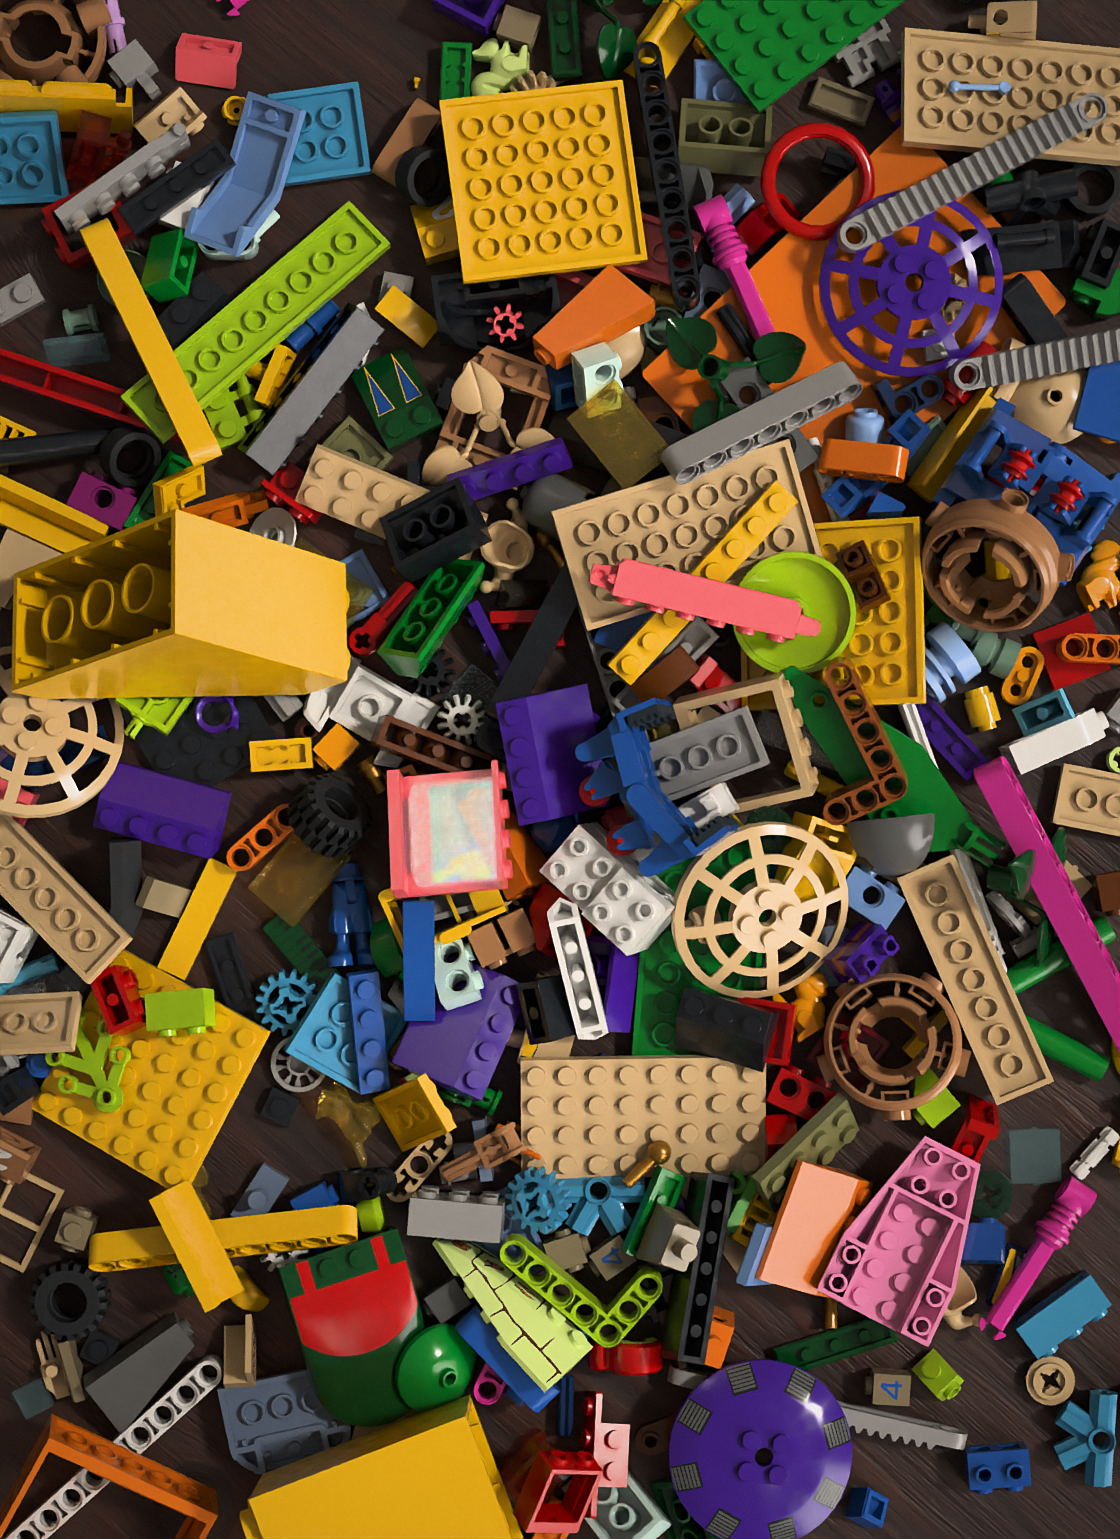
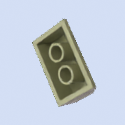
[677,98,773,177]

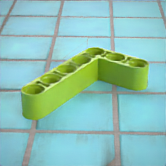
[500,1233,663,1348]

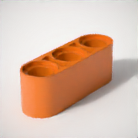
[817,439,909,483]
[1056,633,1120,665]
[226,803,294,871]

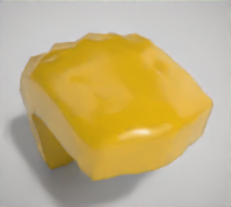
[230,1266,270,1312]

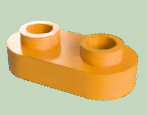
[1000,646,1044,705]

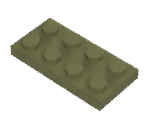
[752,1092,859,1213]

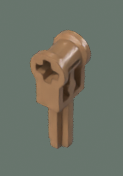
[441,1122,528,1182]

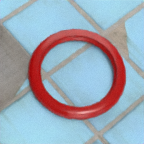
[760,122,875,241]

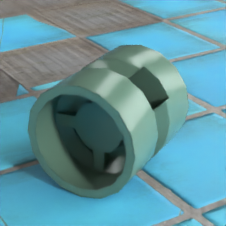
[644,306,682,353]
[969,631,1021,680]

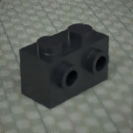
[1071,218,1120,289]
[516,974,576,1045]

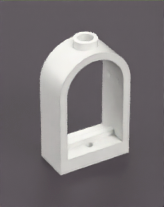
[998,707,1109,775]

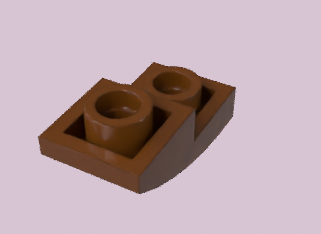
[836,540,891,613]
[629,644,700,702]

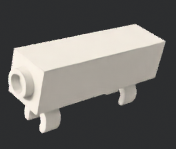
[629,782,740,864]

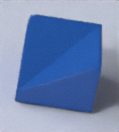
[864,492,905,519]
[846,1487,889,1528]

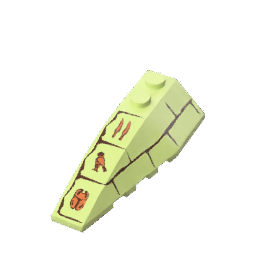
[432,1238,593,1393]

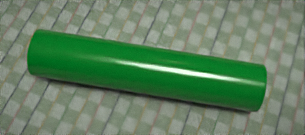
[1006,915,1116,995]
[1025,1015,1110,1082]

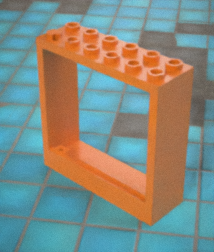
[0,1414,218,1539]

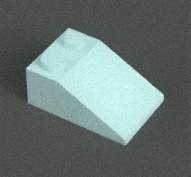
[562,1471,672,1539]

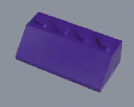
[93,761,232,859]

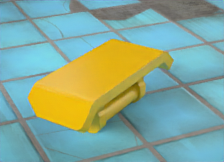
[623,0,703,88]

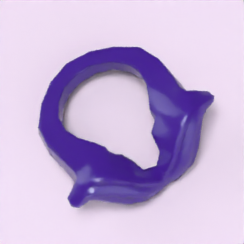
[195,696,239,733]

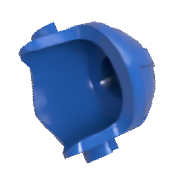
[530,813,583,854]

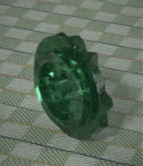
[745,806,793,854]
[971,1170,1013,1218]

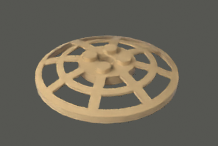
[0,646,124,818]
[671,821,848,998]

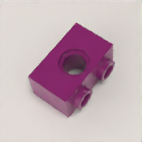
[66,470,139,531]

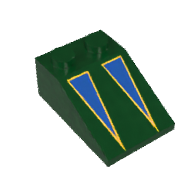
[351,345,443,454]

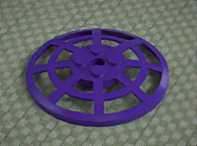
[818,190,1003,377]

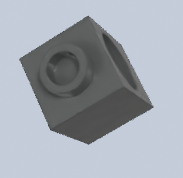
[423,1275,472,1324]

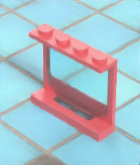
[387,760,513,898]

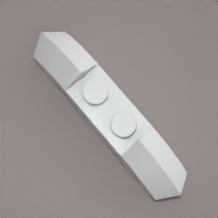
[547,897,609,1040]

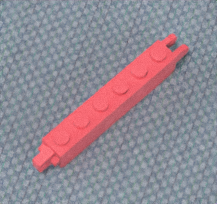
[589,558,821,643]

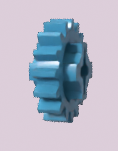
[256,968,319,1036]
[505,1166,572,1234]

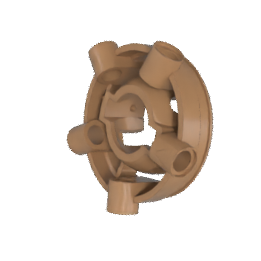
[0,0,112,86]
[921,489,1075,632]
[816,972,972,1121]

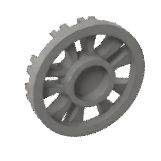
[985,890,1031,939]
[271,1036,326,1092]

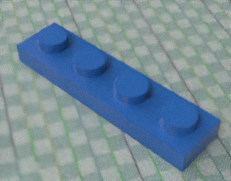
[346,969,390,1094]

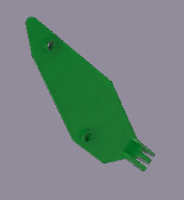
[784,666,1007,868]

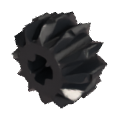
[406,648,456,697]

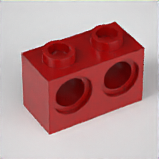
[766,1063,837,1121]

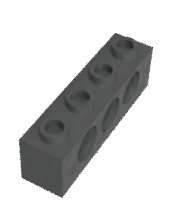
[718,357,819,472]

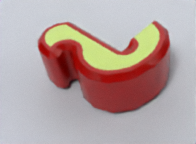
[587,1337,663,1376]

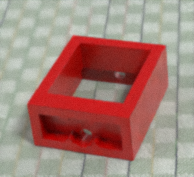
[41,184,138,269]
[512,1450,603,1533]

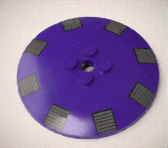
[668,1359,852,1539]

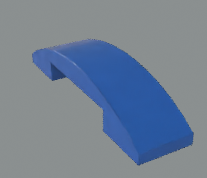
[821,409,931,518]
[403,900,435,1021]

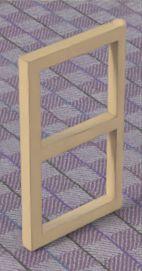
[0,1173,65,1273]

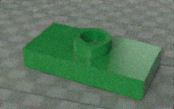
[439,42,472,100]

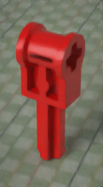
[349,581,418,656]

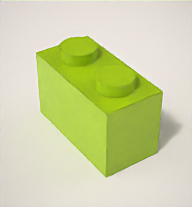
[144,988,216,1037]

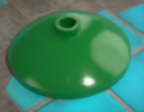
[395,1323,478,1412]

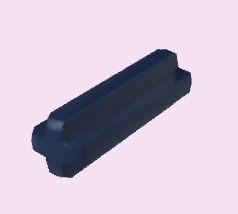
[556,1374,574,1436]

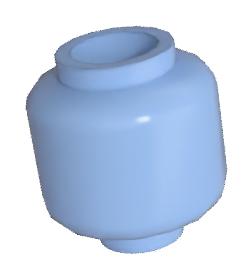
[845,408,885,443]

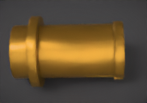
[649,283,688,312]
[357,755,387,796]

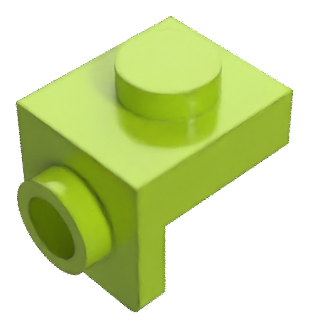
[912,1348,964,1401]

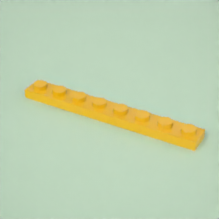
[607,480,799,686]

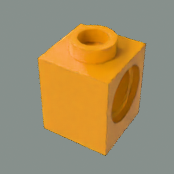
[312,723,362,771]

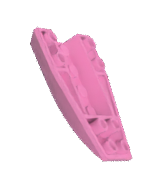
[816,1136,981,1347]

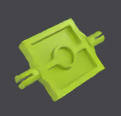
[115,697,194,739]

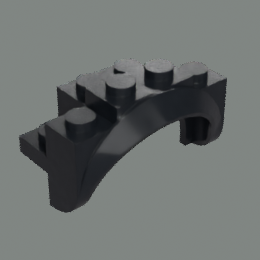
[431,272,560,352]

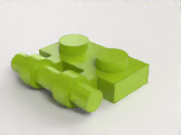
[204,374,264,451]

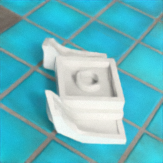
[303,655,440,768]

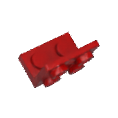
[260,461,324,525]

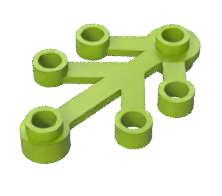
[45,1007,131,1113]

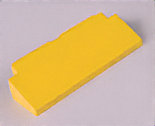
[0,79,133,134]

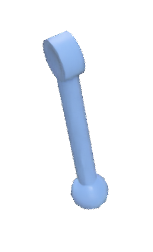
[948,80,1011,95]

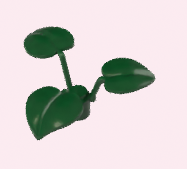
[582,0,663,80]
[666,317,806,433]
[987,826,1067,967]

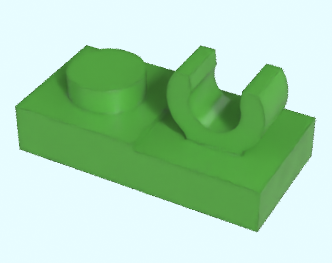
[726,1171,757,1235]

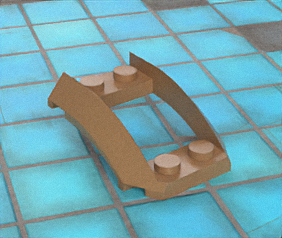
[435,345,551,491]

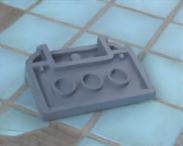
[217,1368,353,1474]

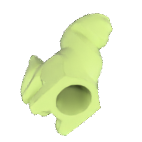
[470,38,530,96]

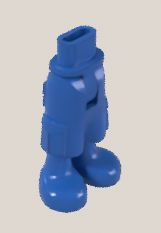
[327,863,376,968]

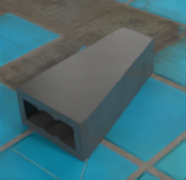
[83,1312,195,1434]

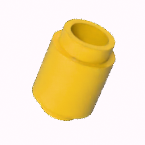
[964,685,1001,732]

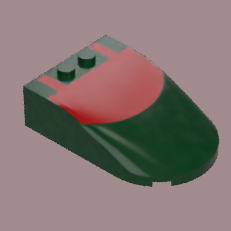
[274,1226,425,1427]

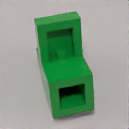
[1067,268,1120,320]
[370,918,404,983]

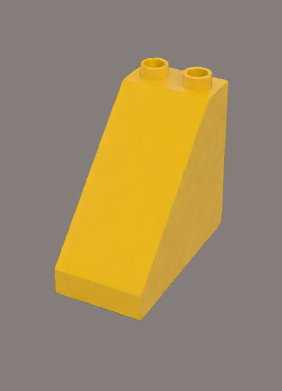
[11,509,351,699]
[240,1395,524,1539]

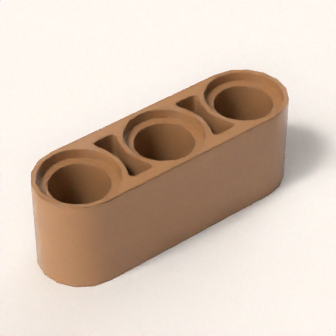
[372,98,442,188]

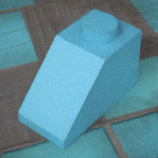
[1012,688,1075,737]

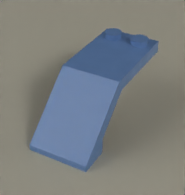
[183,91,306,257]

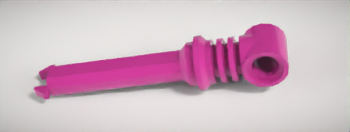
[693,194,775,341]
[978,1175,1097,1340]

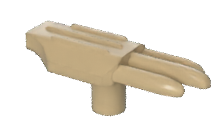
[36,1331,71,1399]

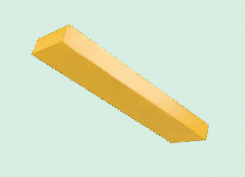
[157,857,238,980]

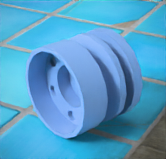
[925,621,981,704]

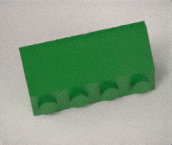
[377,559,485,678]

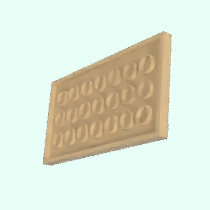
[901,27,1120,166]
[551,439,823,631]
[520,1055,766,1179]

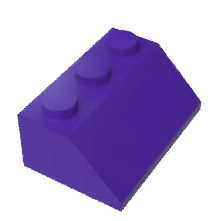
[587,934,640,1033]

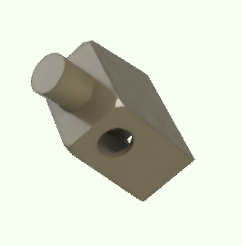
[635,1203,700,1272]

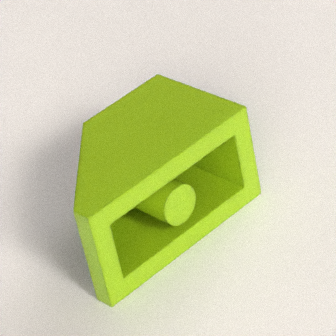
[910,1055,961,1129]

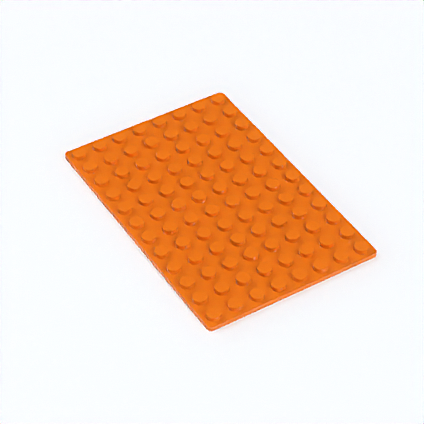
[642,126,1066,523]

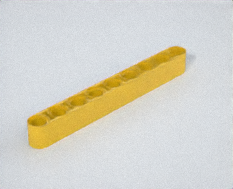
[79,218,222,468]
[88,1205,358,1272]

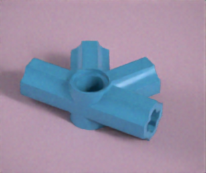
[555,1176,645,1236]
[1053,1389,1118,1487]

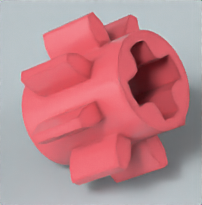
[486,303,524,343]

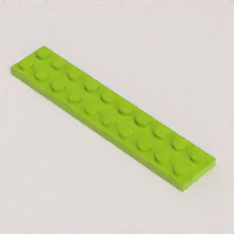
[120,201,391,444]

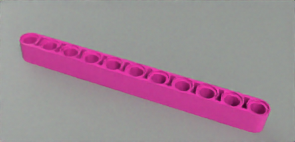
[974,756,1120,1053]

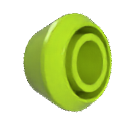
[356,1196,387,1234]

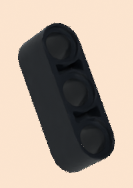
[1001,273,1068,345]

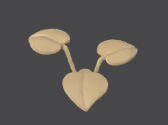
[422,360,555,486]

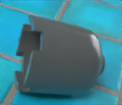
[520,473,598,541]

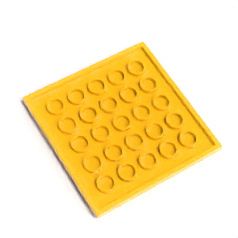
[439,80,648,284]
[741,516,926,711]
[32,949,271,1189]

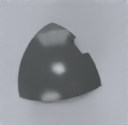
[847,813,935,877]

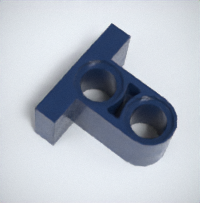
[870,375,944,425]

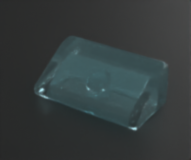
[43,333,111,367]

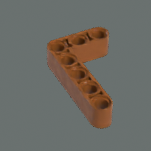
[823,656,908,826]

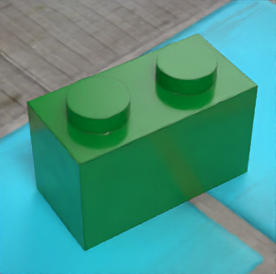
[141,228,199,303]

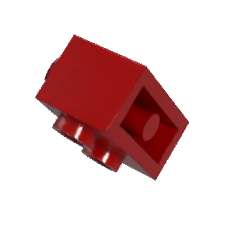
[90,965,146,1036]

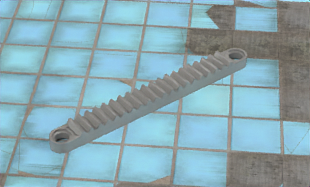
[837,93,1108,253]
[949,327,1120,390]
[667,1364,968,1450]

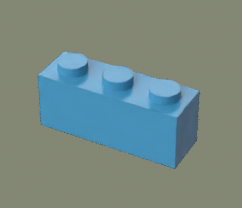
[1011,1270,1112,1359]

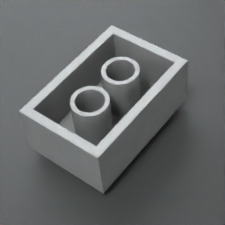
[407,1185,507,1244]

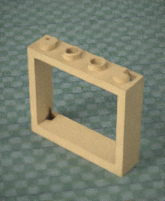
[673,671,819,814]

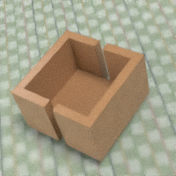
[467,906,535,970]

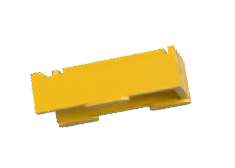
[378,850,507,952]

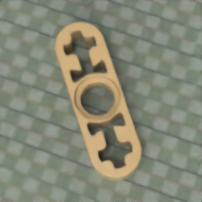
[386,1132,453,1202]

